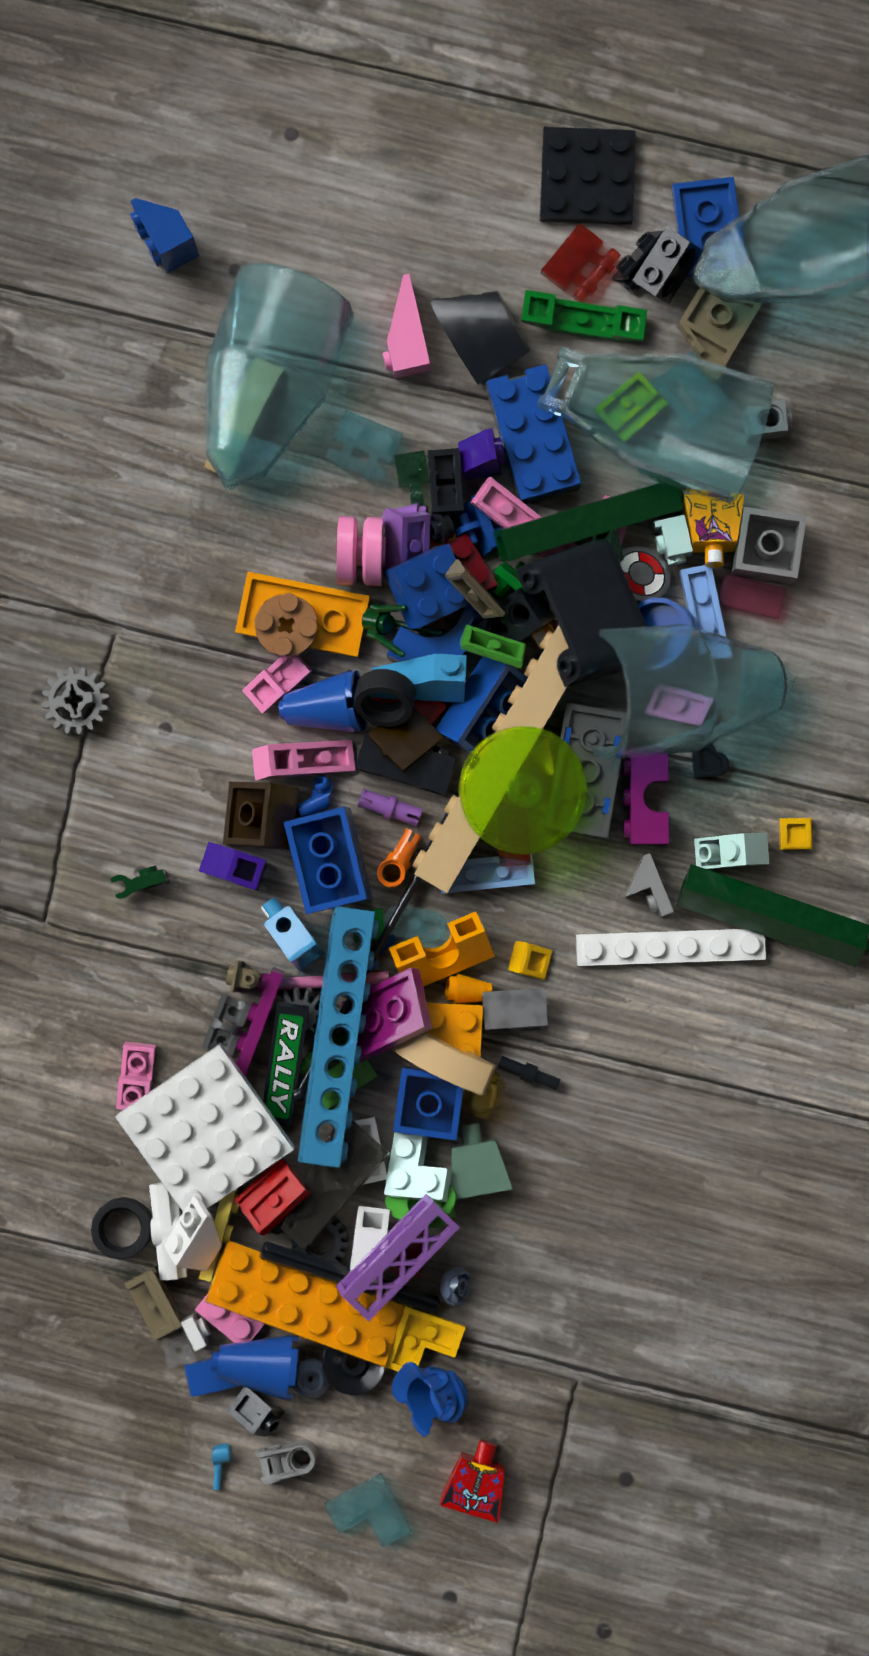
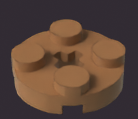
[254,593,318,657]

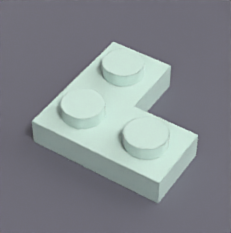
[384,1132,452,1203]

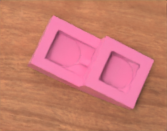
[242,656,313,714]

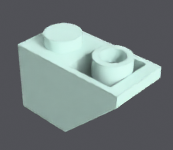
[694,833,770,869]

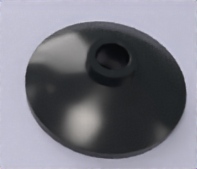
[322,1347,385,1395]

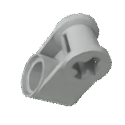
[254,1439,318,1484]

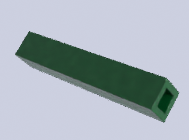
[493,478,684,562]
[676,864,869,967]

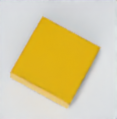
[779,818,812,850]

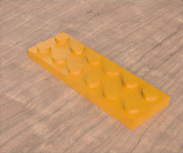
[205,1240,405,1367]

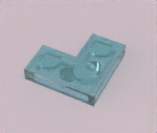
[325,1473,411,1547]

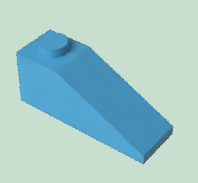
[370,654,467,703]

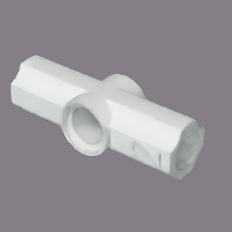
[149,1182,188,1280]

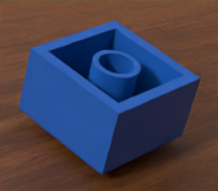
[383,544,470,629]
[393,1067,463,1140]

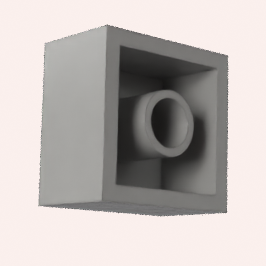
[731,507,807,584]

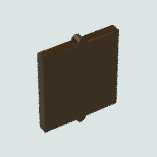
[367,707,443,773]

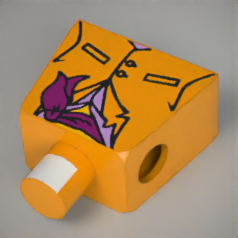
[681,494,744,568]

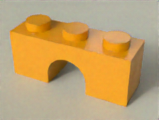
[389,911,495,987]

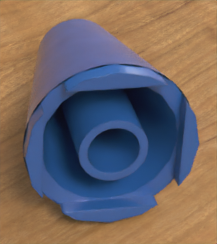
[278,670,367,733]
[211,1335,298,1401]

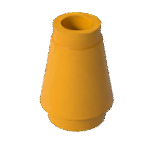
[445,973,492,1004]

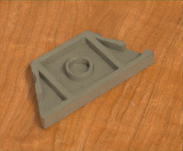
[677,273,776,381]

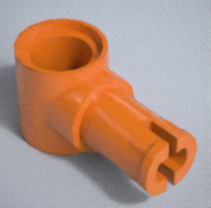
[377,828,423,888]

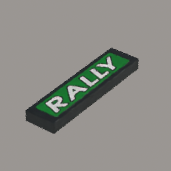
[263,1001,309,1127]

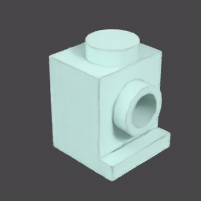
[651,515,693,566]

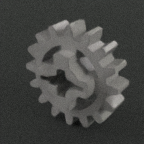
[41,667,111,735]

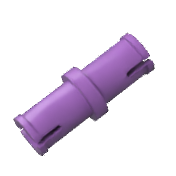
[357,788,423,827]

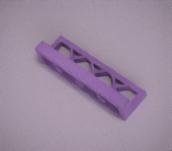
[336,1194,460,1321]

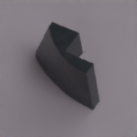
[430,291,530,385]

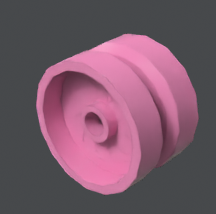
[337,516,386,587]

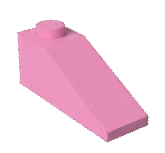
[382,273,430,379]
[252,740,356,781]

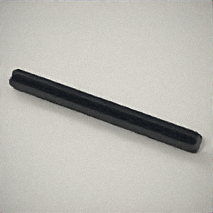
[260,1241,440,1315]

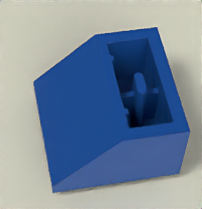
[130,198,199,273]

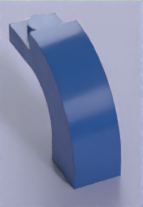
[387,604,483,662]

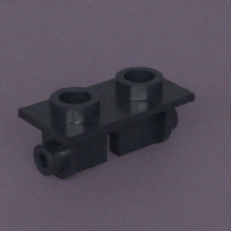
[612,230,663,293]

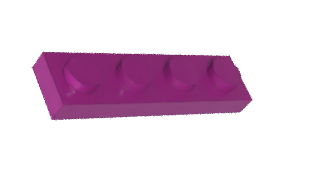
[235,967,285,1077]

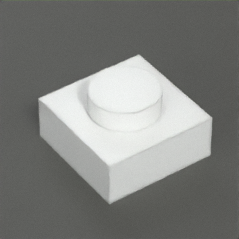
[181,1313,211,1351]

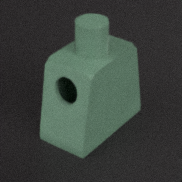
[451,1123,512,1199]

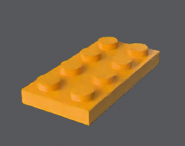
[235,571,370,658]

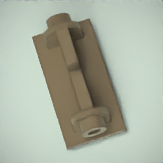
[226,960,262,993]

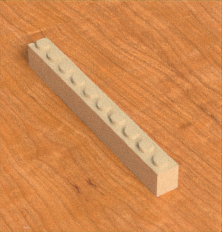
[412,619,568,894]

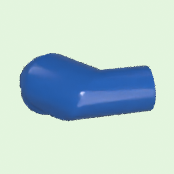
[297,775,333,817]

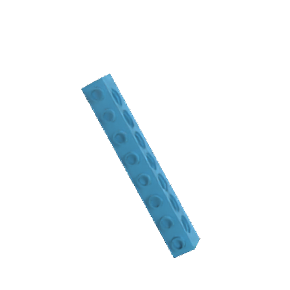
[298,906,378,1167]

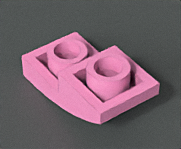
[116,1041,156,1110]

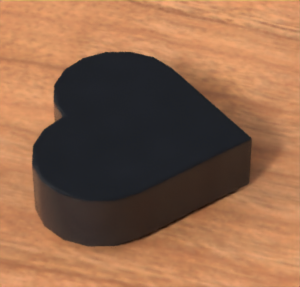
[691,741,729,778]

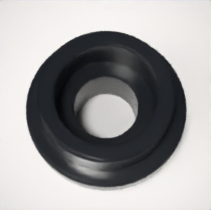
[430,513,454,544]

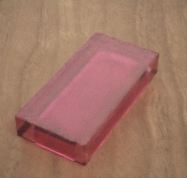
[719,574,786,620]

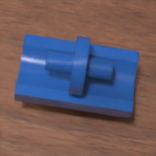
[455,495,503,557]

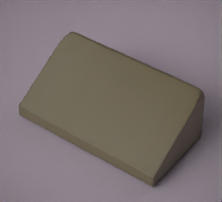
[445,559,505,618]

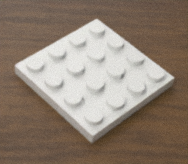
[115,1043,295,1212]

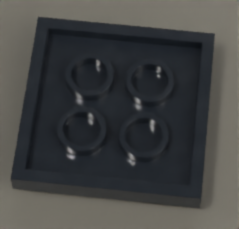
[539,127,636,225]

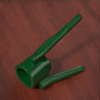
[362,604,443,658]

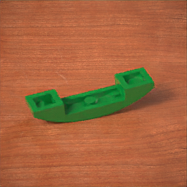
[520,290,647,342]

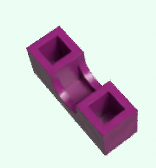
[622,749,669,845]

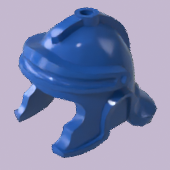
[392,1362,469,1437]

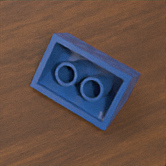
[436,656,528,761]
[284,807,373,914]

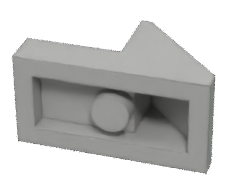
[624,853,674,917]

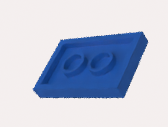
[671,177,745,278]

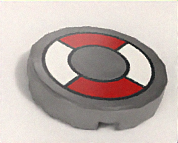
[617,546,671,604]

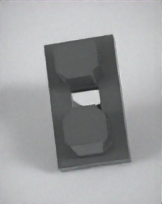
[202,994,252,1058]

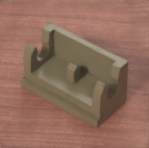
[124,1266,184,1340]

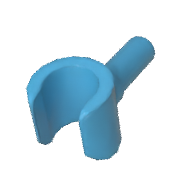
[212,1443,231,1490]

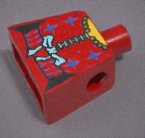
[439,1439,505,1523]

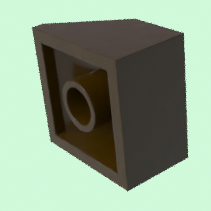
[223,782,299,850]

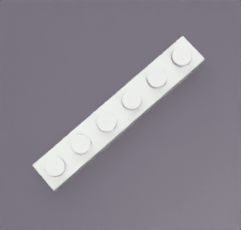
[576,929,766,966]

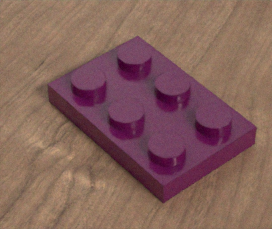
[341,967,432,1063]

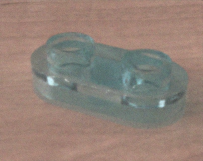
[384,905,446,942]

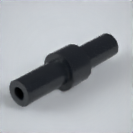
[498,1056,561,1090]

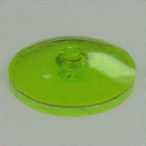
[459,726,587,854]

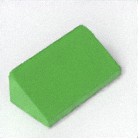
[460,625,526,669]

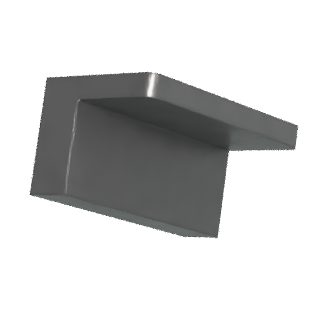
[482,988,548,1034]

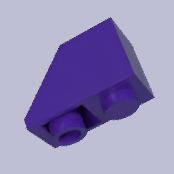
[458,428,506,481]
[199,842,268,891]

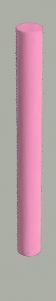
[278,971,389,991]

